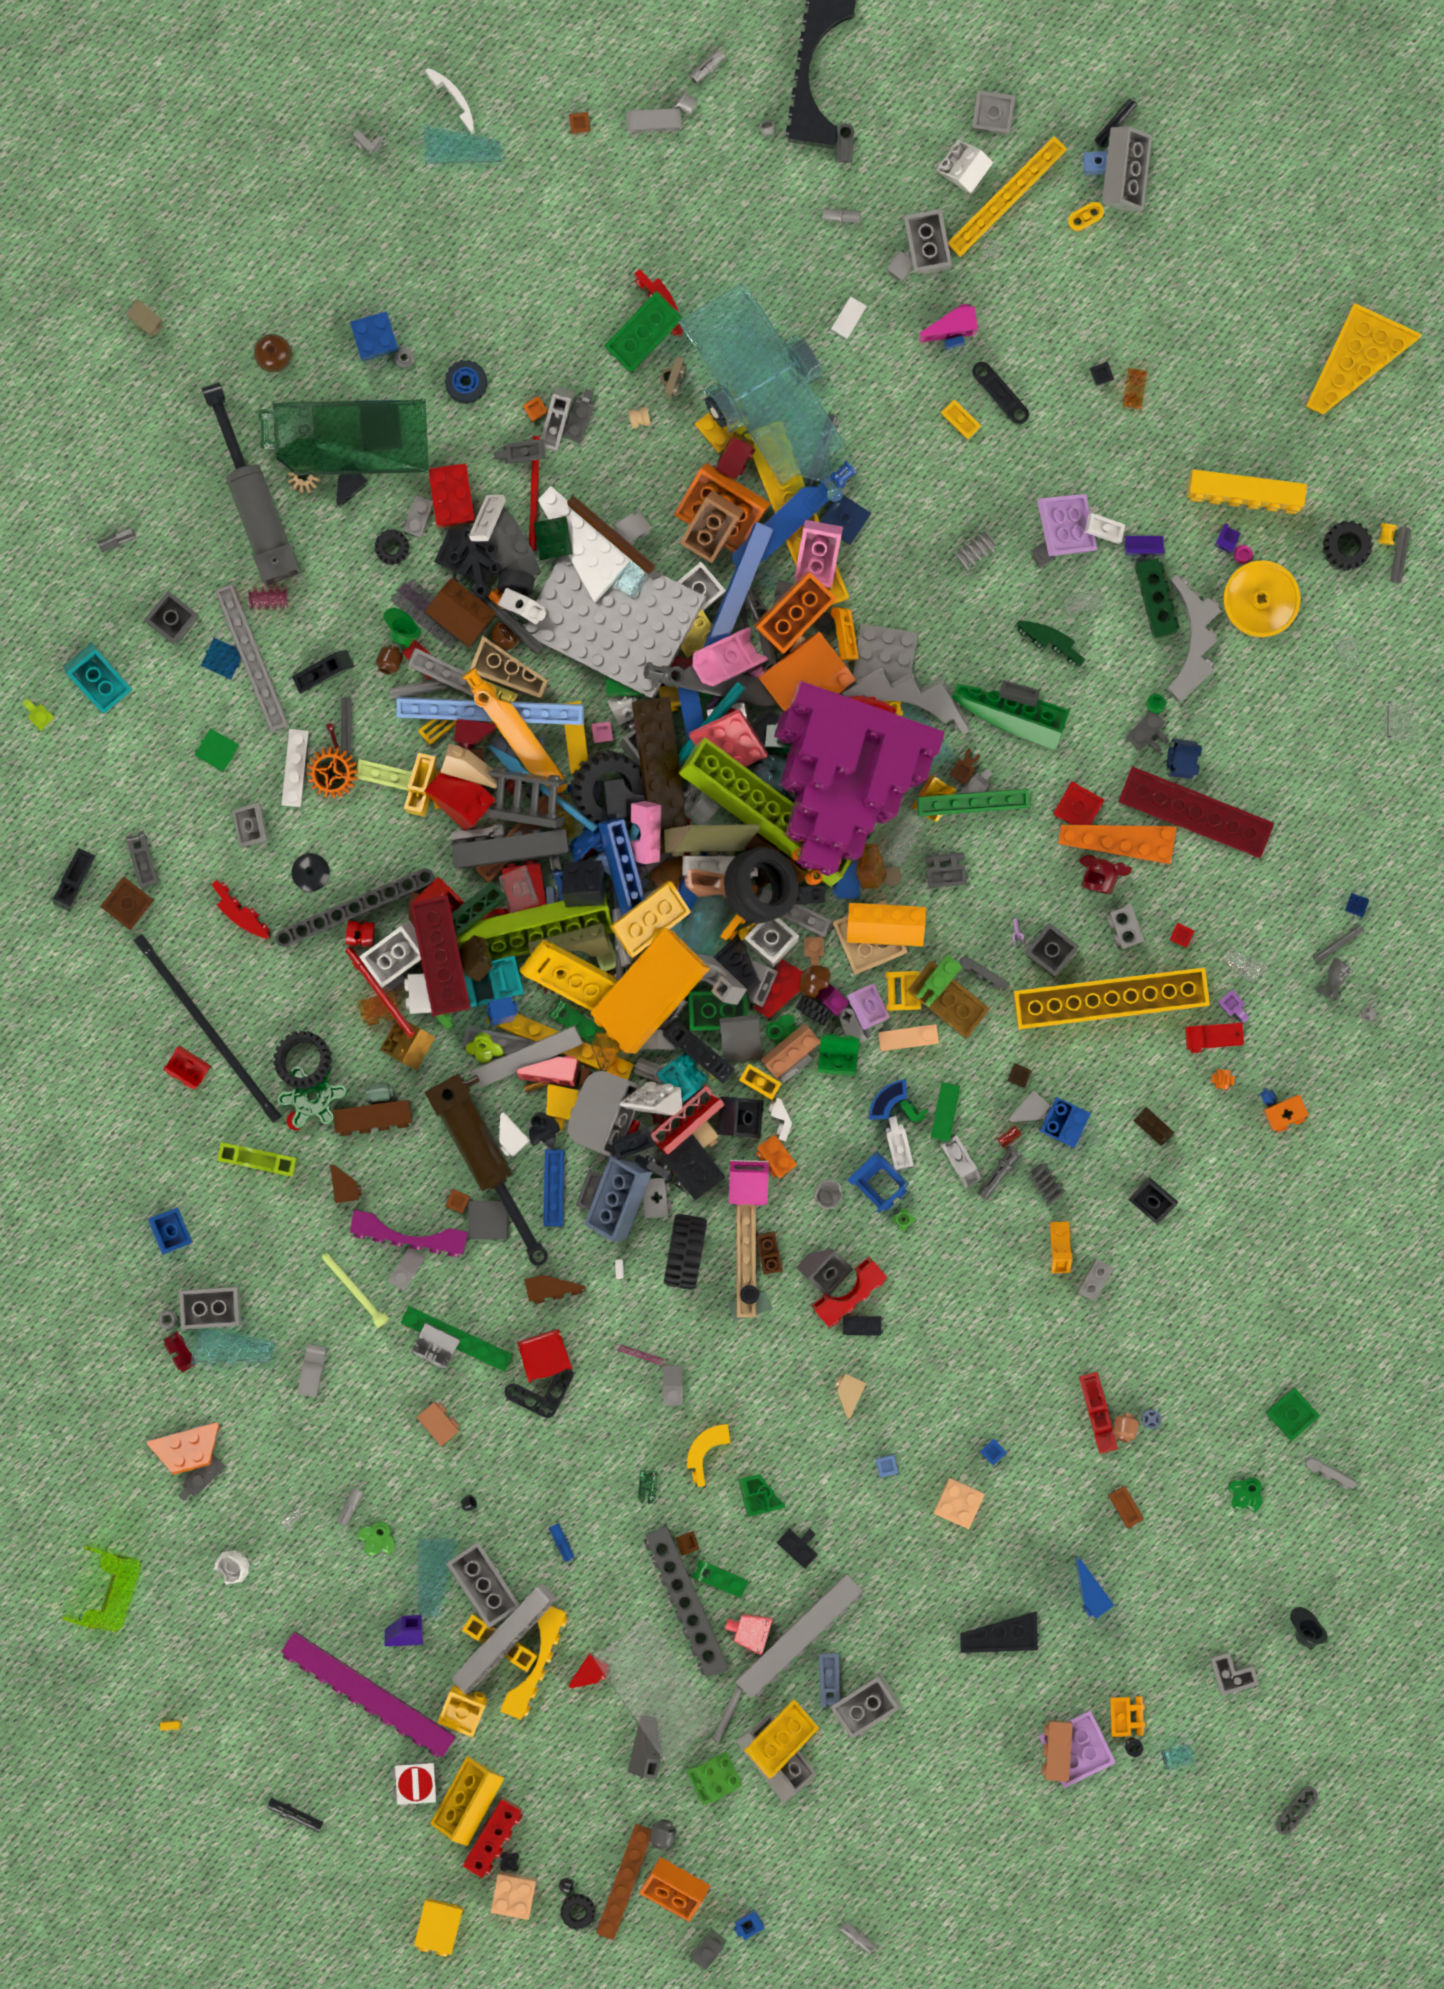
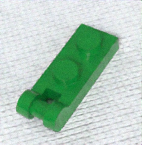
[548,999,603,1044]
[692,1559,749,1598]

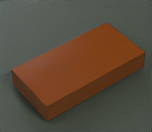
[1108,1485,1144,1529]

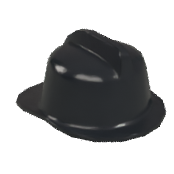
[1290,1607,1328,1650]

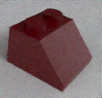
[454,719,497,750]

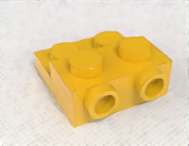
[695,400,749,454]
[437,1685,488,1738]

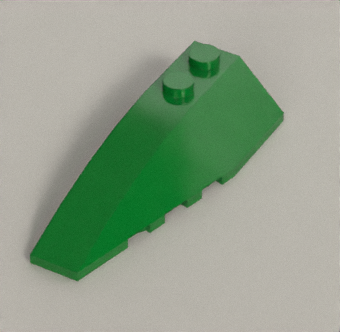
[952,684,1070,750]

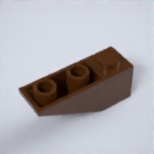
[524,1275,586,1304]

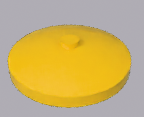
[1223,560,1300,638]

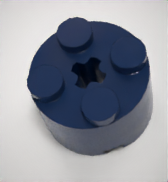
[1166,738,1202,779]

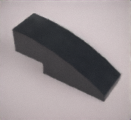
[53,848,96,912]

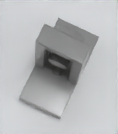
[940,1135,981,1188]

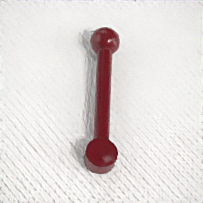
[326,723,341,762]

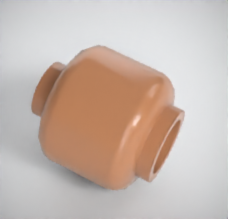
[1112,1413,1139,1443]

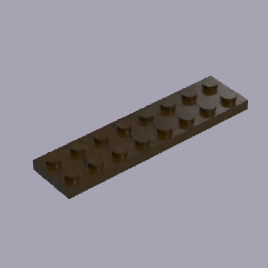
[632,697,687,854]

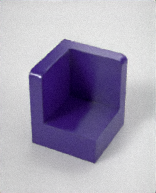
[1214,523,1241,554]

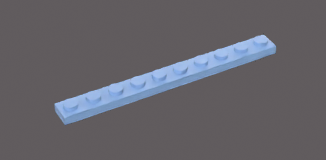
[397,697,584,725]

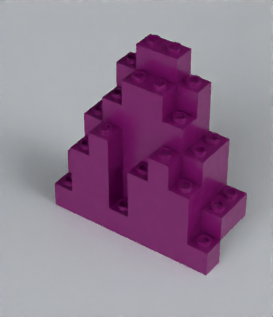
[774,681,945,876]

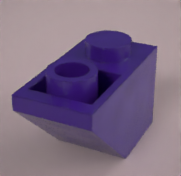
[384,1615,423,1646]

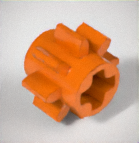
[1211,1069,1235,1090]

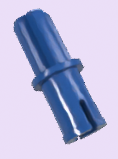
[548,1523,574,1562]

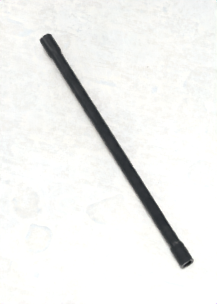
[133,934,282,1123]

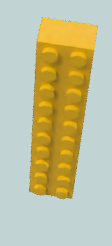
[1013,967,1210,1030]

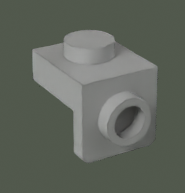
[353,130,383,154]

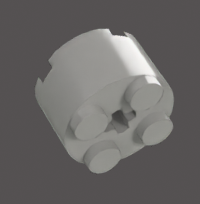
[614,508,652,545]

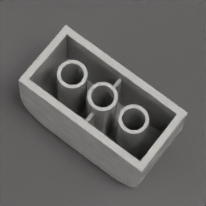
[568,1071,642,1157]

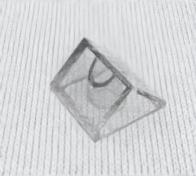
[499,866,539,913]

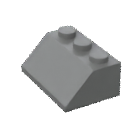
[904,209,952,273]

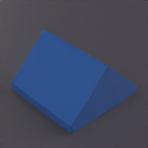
[148,1207,192,1255]

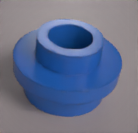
[1260,1088,1277,1106]

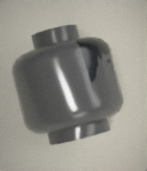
[649,1819,677,1850]

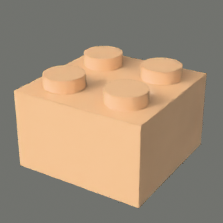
[933,1477,985,1529]
[491,1871,537,1920]

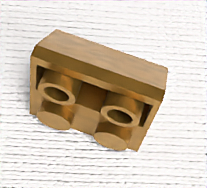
[380,1021,435,1071]

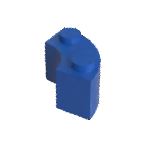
[869,1079,907,1120]

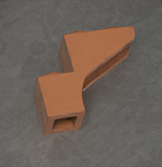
[685,869,726,898]

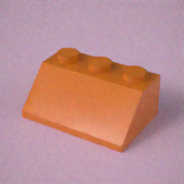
[639,1857,710,1922]

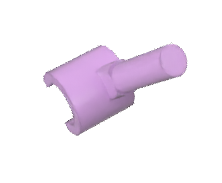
[1013,918,1025,947]

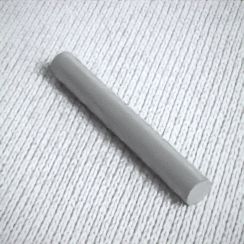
[713,1686,743,1742]

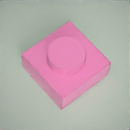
[592,722,613,744]

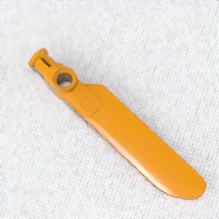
[462,667,568,793]

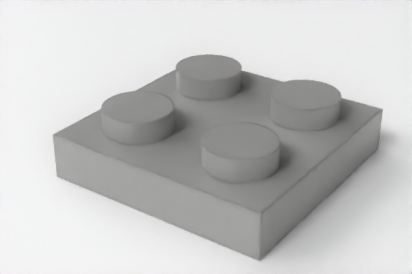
[972,90,1015,135]

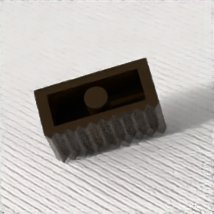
[459,935,493,982]

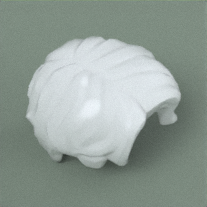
[214,1550,250,1584]

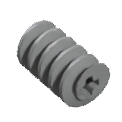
[953,530,996,570]

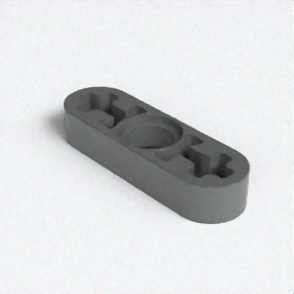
[1275,1786,1318,1835]

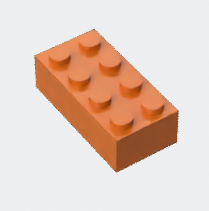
[754,571,837,654]

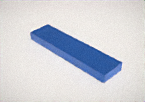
[543,1149,564,1227]

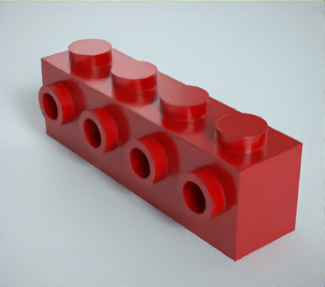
[462,1797,523,1878]

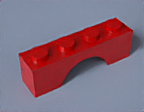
[811,1257,887,1327]

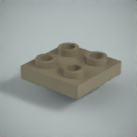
[660,356,687,400]

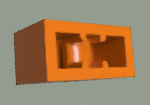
[1263,1094,1309,1133]

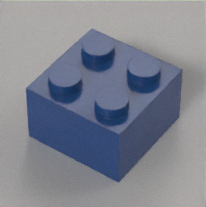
[350,311,398,362]

